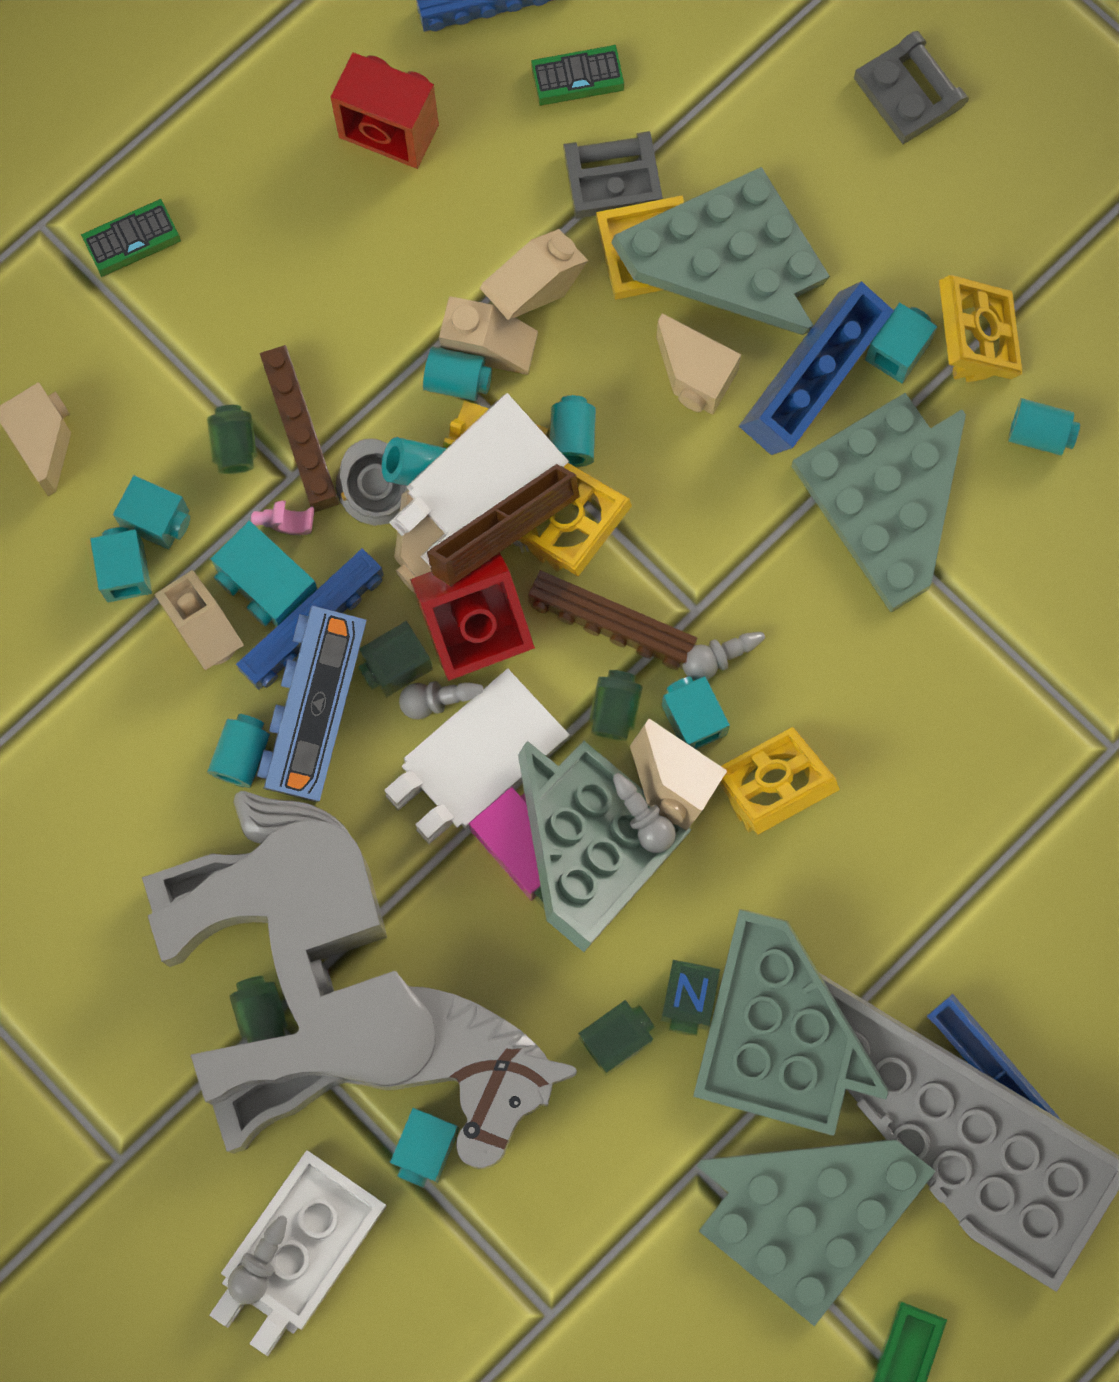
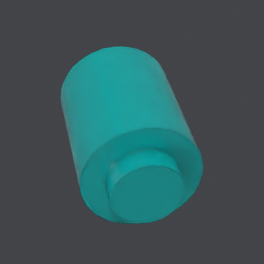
[423,346,492,401]
[550,395,596,467]
[1008,398,1080,456]
[382,437,447,486]
[207,714,270,788]

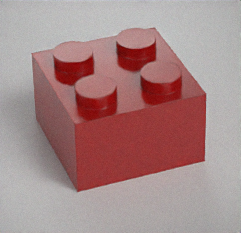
[330,52,439,169]
[410,553,535,681]

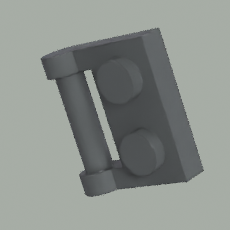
[854,31,969,144]
[563,131,663,219]

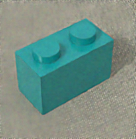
[210,520,318,627]

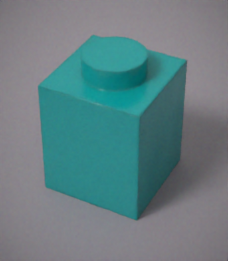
[865,302,937,384]
[113,475,190,550]
[90,527,152,603]
[661,676,730,750]
[390,1108,460,1188]

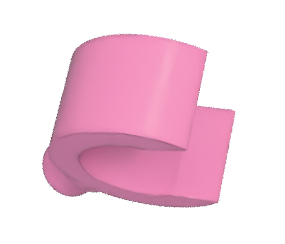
[251,501,314,535]

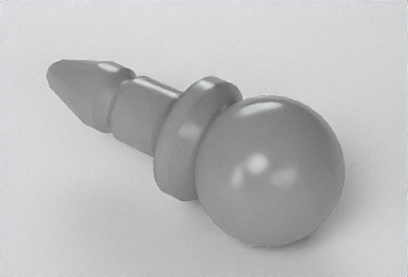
[682,632,765,680]
[399,681,484,720]
[613,773,676,853]
[228,1216,287,1304]

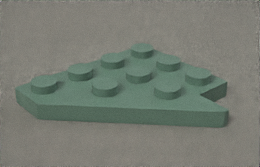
[611,167,830,335]
[791,393,966,612]
[518,741,691,952]
[693,909,889,1136]
[697,1139,936,1326]

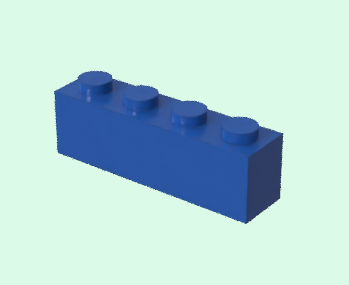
[739,281,894,455]

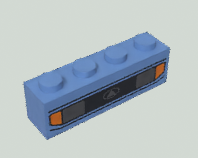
[257,605,367,802]

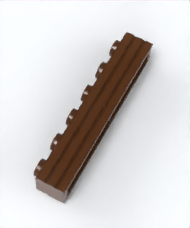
[259,345,340,513]
[427,464,580,586]
[528,570,697,670]

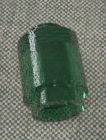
[207,404,257,474]
[589,670,643,741]
[229,976,288,1043]

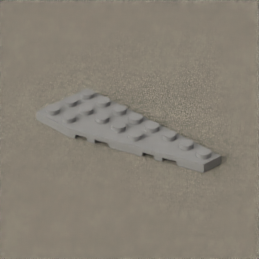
[819,973,1119,1292]

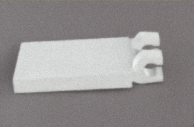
[389,393,569,567]
[384,668,570,844]
[210,1150,387,1356]

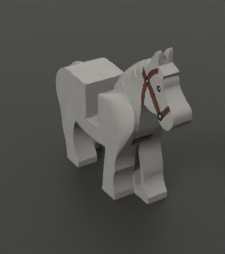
[142,791,577,1169]

